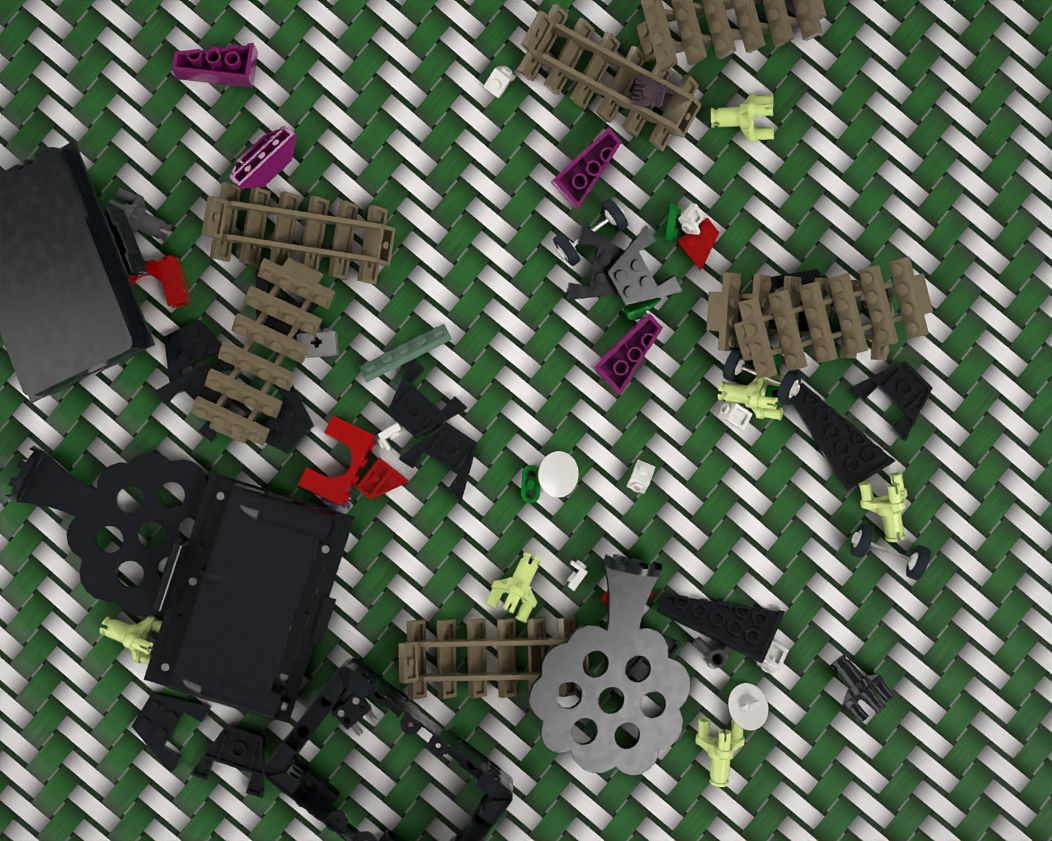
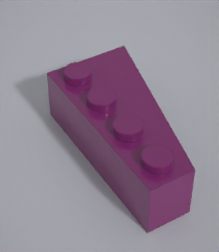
[172,43,258,88]
[551,128,622,210]
[591,314,663,395]

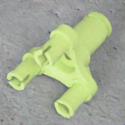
[711,94,774,142]
[718,375,785,420]
[859,472,908,542]
[485,552,541,623]
[100,615,162,665]
[695,718,745,787]

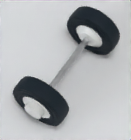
[553,198,628,266]
[723,347,802,405]
[850,523,931,580]

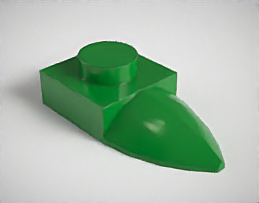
[623,298,662,320]

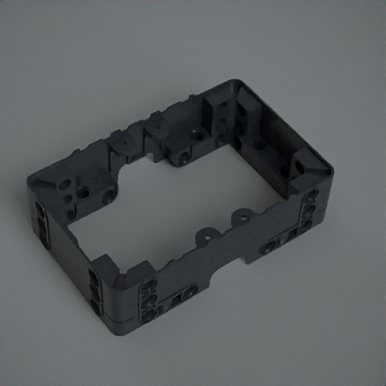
[262,658,513,841]

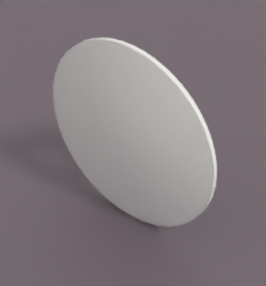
[538,451,579,497]
[728,683,768,730]

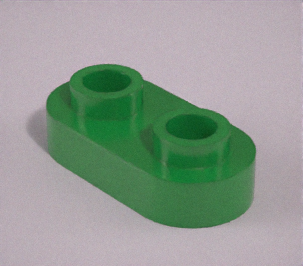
[664,203,681,242]
[521,465,541,503]

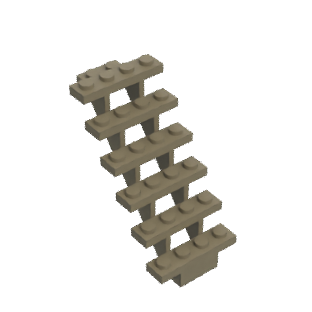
[636,0,827,72]
[517,4,701,151]
[202,182,396,285]
[191,257,335,446]
[734,257,933,379]
[706,272,894,360]
[399,617,589,700]

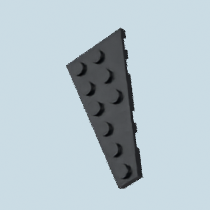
[791,383,896,491]
[656,593,785,663]

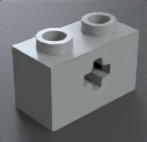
[296,328,339,358]

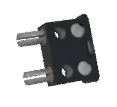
[332,692,378,736]

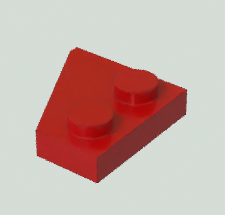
[677,218,719,270]
[356,458,409,499]

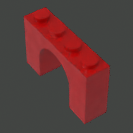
[129,255,191,308]
[298,416,377,507]

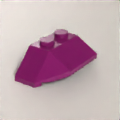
[229,125,297,188]

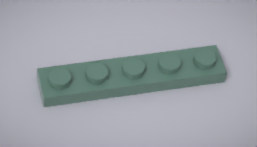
[359,324,452,383]

